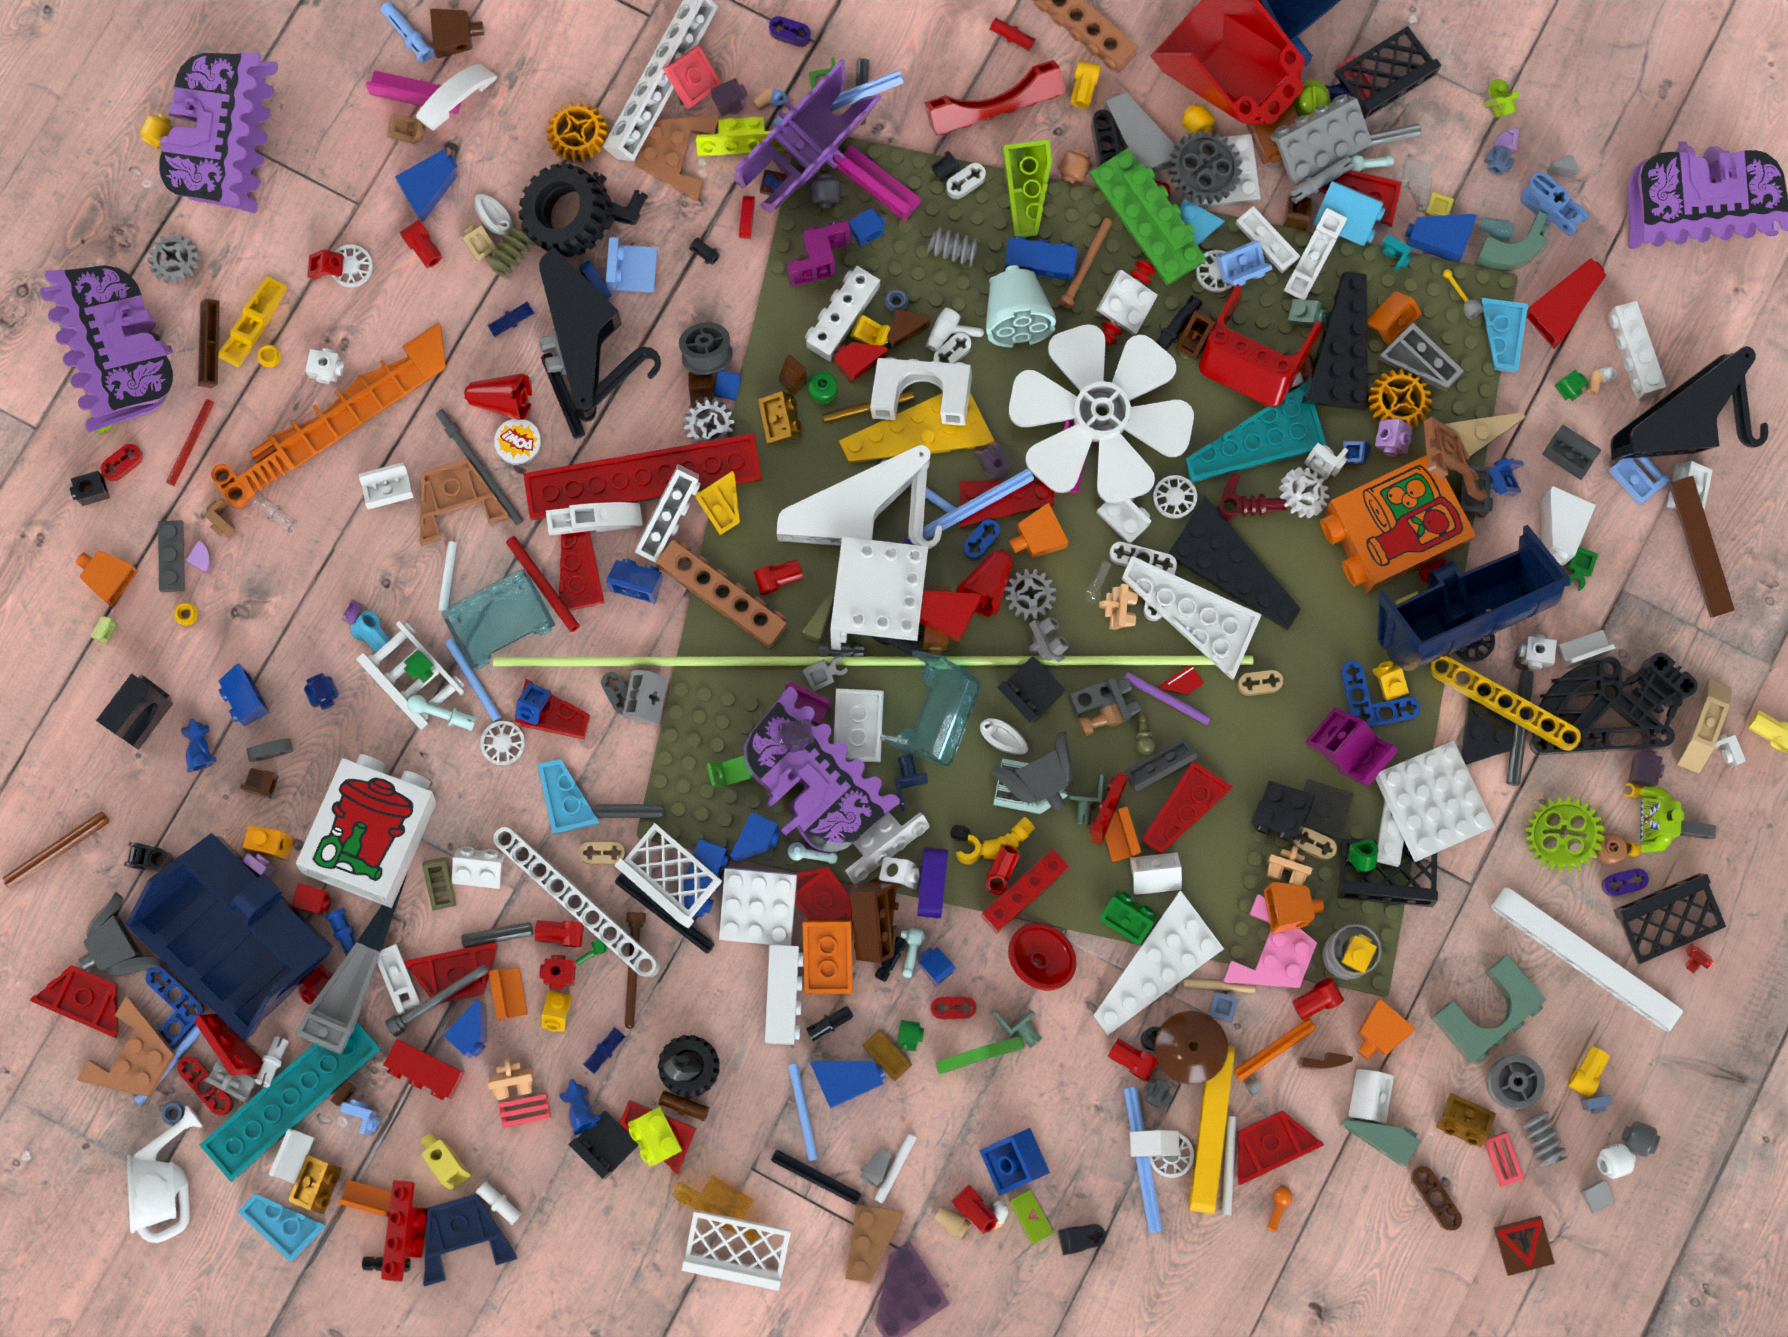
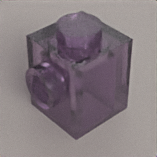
[711,78,748,117]
[974,441,1012,480]
[776,719,814,753]
[1628,750,1665,787]

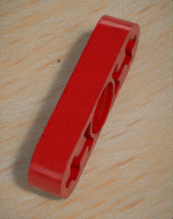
[177,1056,233,1115]

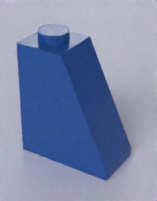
[395,150,458,222]
[1405,214,1477,262]
[810,1061,886,1109]

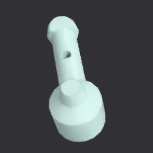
[1347,152,1394,172]
[788,842,838,864]
[900,927,925,978]

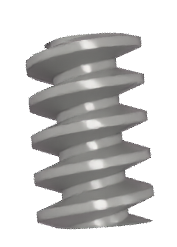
[927,226,978,267]
[1522,1112,1568,1167]

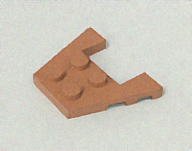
[636,115,719,202]
[1424,417,1488,501]
[419,458,510,546]
[77,997,176,1097]

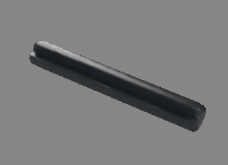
[541,352,585,439]
[771,1150,861,1204]

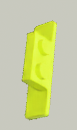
[696,117,787,156]

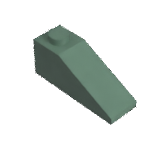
[1340,1120,1421,1166]

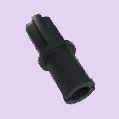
[806,1006,853,1042]

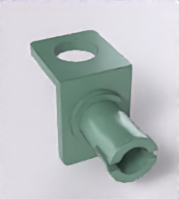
[1068,774,1104,825]
[990,1010,1042,1048]

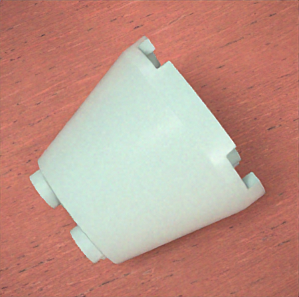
[986,265,1056,347]

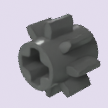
[1142,1078,1174,1109]

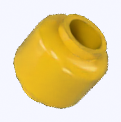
[1182,104,1216,136]
[139,113,173,149]

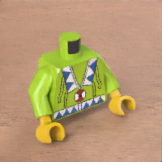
[1624,783,1684,857]

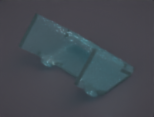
[880,650,980,766]

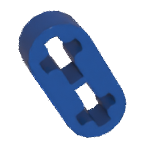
[578,260,612,299]
[963,519,1000,560]

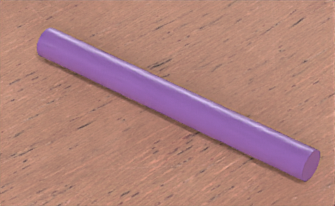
[1124,672,1211,725]

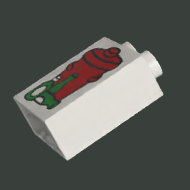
[296,754,437,908]

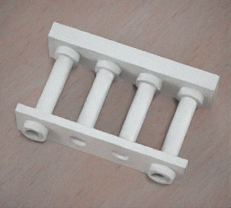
[356,621,465,731]

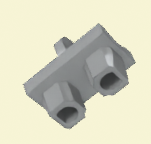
[539,328,566,376]
[1029,617,1069,662]
[206,1059,256,1102]

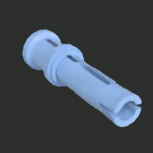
[380,1,435,63]

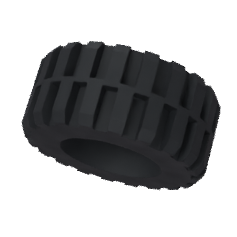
[519,163,612,257]

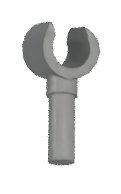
[1241,1060,1261,1095]

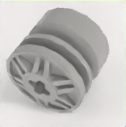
[1322,924,1382,980]

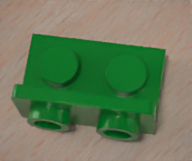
[1098,890,1157,945]

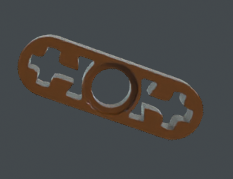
[1411,1166,1462,1231]

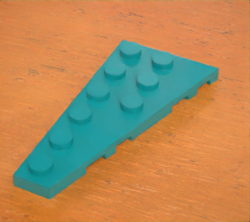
[1185,381,1327,483]

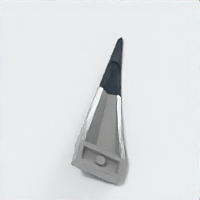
[295,874,407,1054]

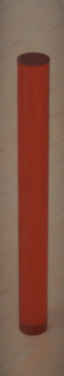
[166,399,214,486]

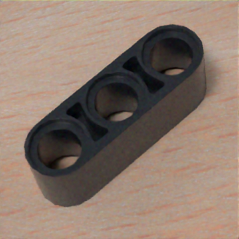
[1091,109,1120,167]

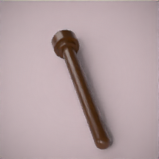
[625,912,646,1029]

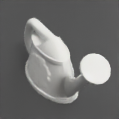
[127,1105,203,1243]

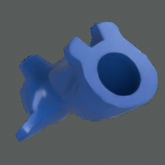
[181,718,217,773]
[559,1079,601,1135]

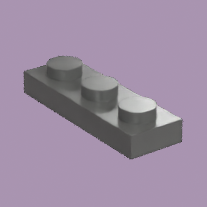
[158,520,185,592]
[1123,737,1198,792]

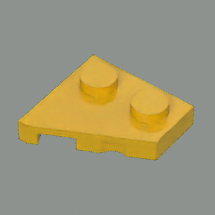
[695,471,740,535]

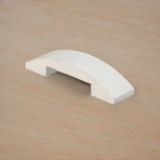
[416,64,497,130]
[1284,208,1347,300]

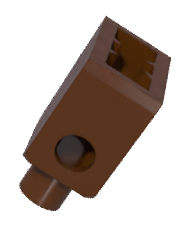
[430,9,484,58]

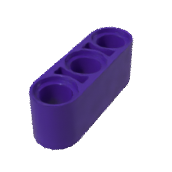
[917,847,948,919]

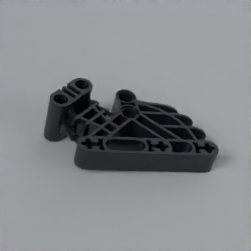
[1529,653,1698,755]

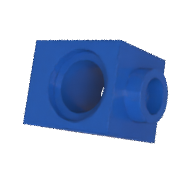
[848,208,886,248]

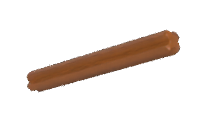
[2,812,109,888]

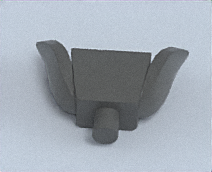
[989,732,1074,812]
[78,891,161,977]

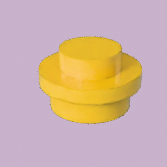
[257,345,281,368]

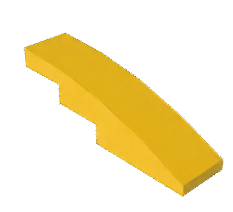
[218,276,288,368]

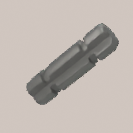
[818,644,864,657]

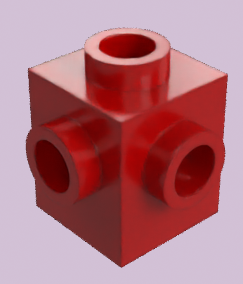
[539,955,576,990]

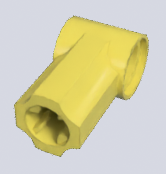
[1748,710,1788,753]

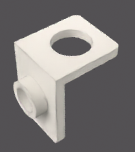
[879,857,922,890]

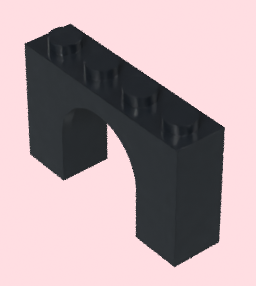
[96,673,173,750]

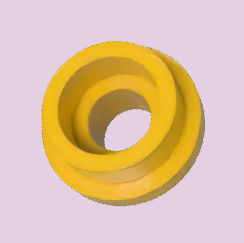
[174,602,198,626]

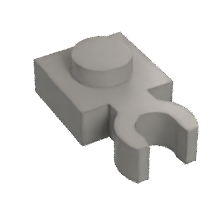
[802,656,848,692]

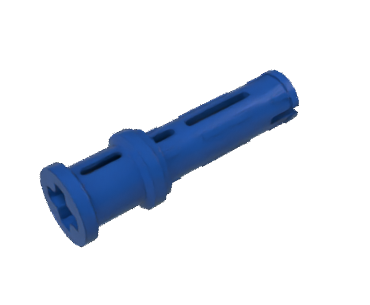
[325,908,356,956]

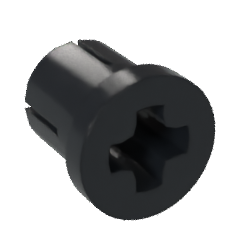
[931,151,961,181]

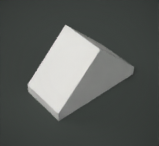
[1130,1130,1179,1157]

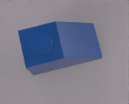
[918,947,956,987]

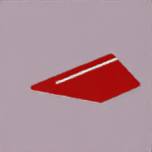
[1158,665,1204,694]

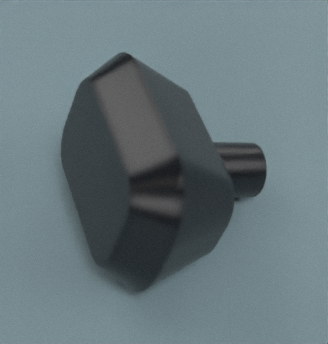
[950,825,970,841]

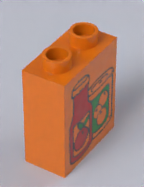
[1320,455,1476,594]

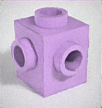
[1375,419,1413,457]

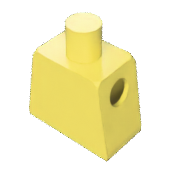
[420,1133,472,1191]

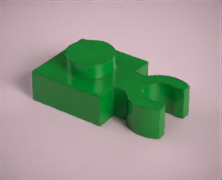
[1567,547,1598,591]

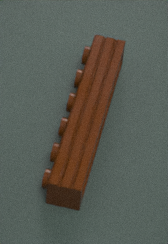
[198,298,220,388]

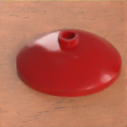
[1008,923,1077,991]

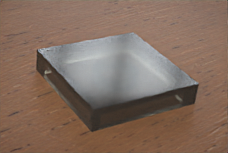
[1304,779,1354,840]

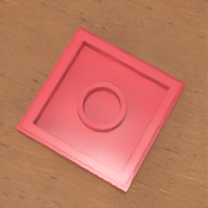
[663,45,723,109]

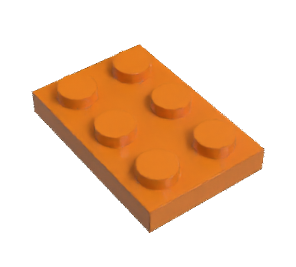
[803,920,853,994]

